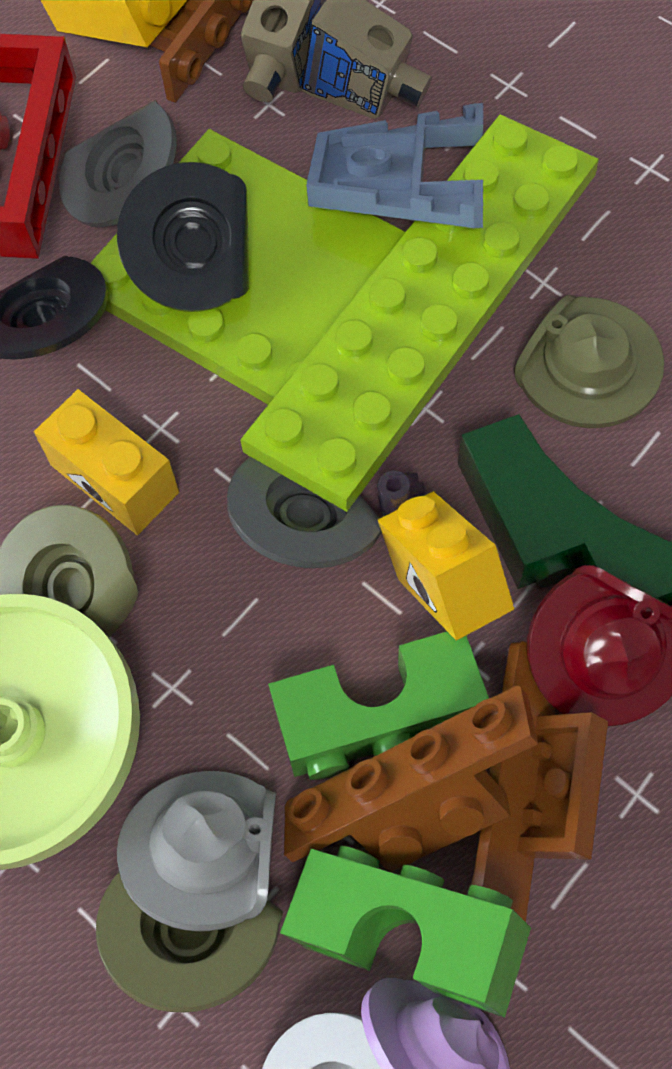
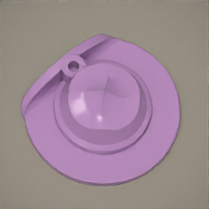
[361,978,510,1069]

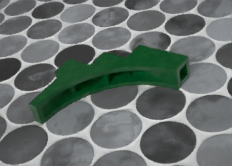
[458,414,672,606]

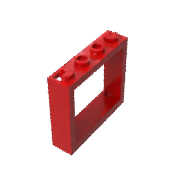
[0,34,76,259]

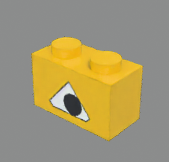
[33,389,179,536]
[378,491,514,641]

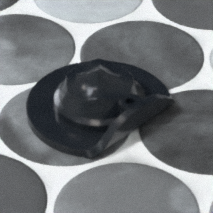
[117,162,249,312]
[0,256,108,360]

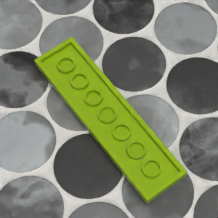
[240,114,599,512]

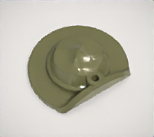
[515,295,664,428]
[0,505,138,637]
[96,872,283,1013]

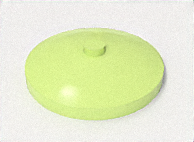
[0,594,140,870]

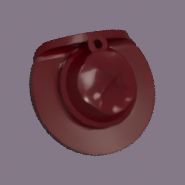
[527,565,672,726]

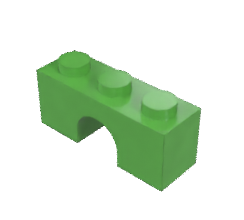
[268,632,489,780]
[280,846,531,1018]

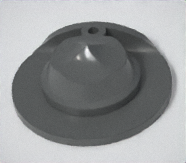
[59,100,177,227]
[227,457,382,568]

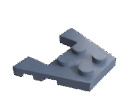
[306,103,484,228]

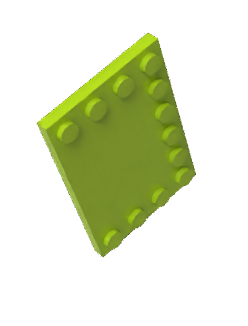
[91,129,405,405]

